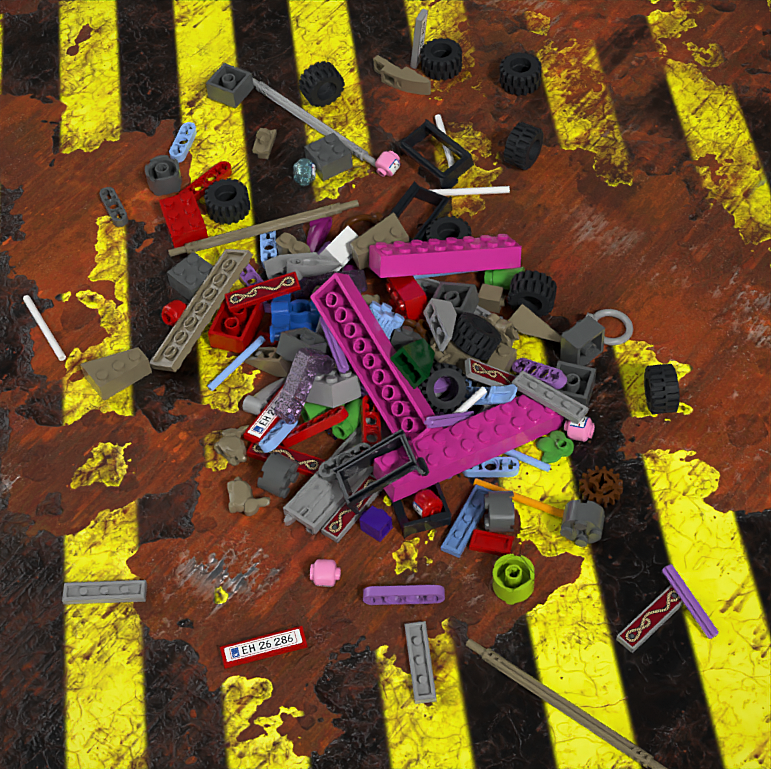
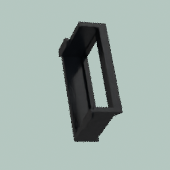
[395,119,474,189]
[387,181,452,243]
[333,429,429,515]
[389,482,451,539]

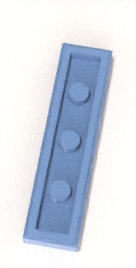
[441,484,492,558]

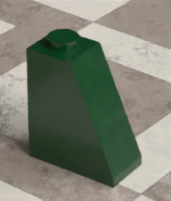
[390,338,435,389]

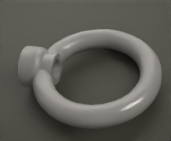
[586,309,633,346]

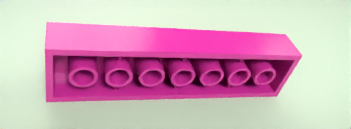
[369,234,522,278]

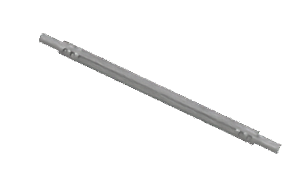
[252,77,376,167]

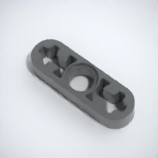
[99,187,128,227]
[319,443,371,481]

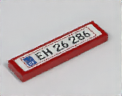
[243,384,296,445]
[220,626,308,669]

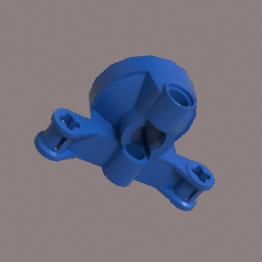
[270,293,321,343]

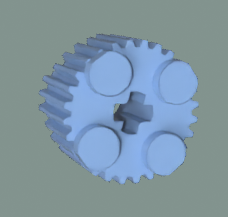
[368,301,405,342]

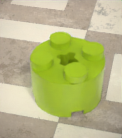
[492,554,535,605]

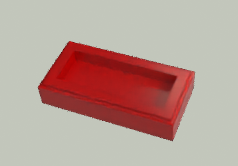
[469,529,514,556]

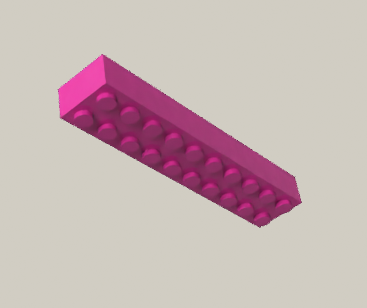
[310,273,444,447]
[373,394,564,502]

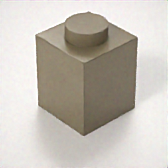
[478,283,507,313]

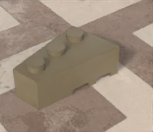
[80,347,152,401]

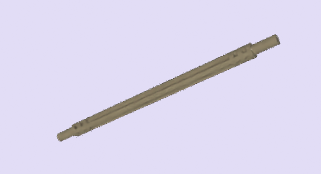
[168,200,359,257]
[466,639,668,769]

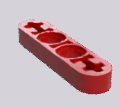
[178,161,232,201]
[360,395,381,466]
[281,405,349,448]

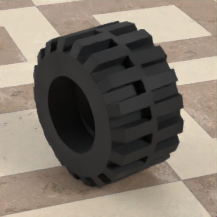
[421,38,462,81]
[500,52,542,96]
[299,61,345,107]
[504,122,543,170]
[204,178,250,225]
[426,216,472,241]
[507,270,557,317]
[451,312,502,360]
[418,362,469,413]
[644,363,680,414]

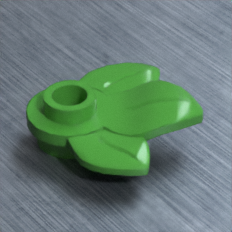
[535,430,574,463]

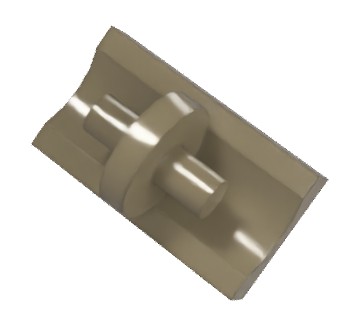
[252,128,277,159]

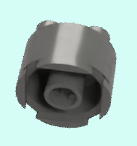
[145,155,182,196]
[257,452,299,499]
[484,491,515,532]
[560,500,605,547]

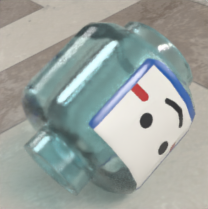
[293,159,316,186]

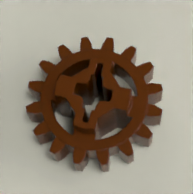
[579,466,623,507]

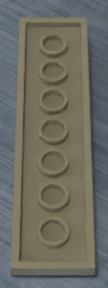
[150,249,253,372]

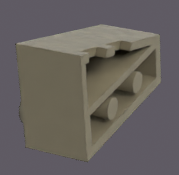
[351,212,409,270]

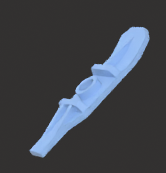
[464,384,518,405]

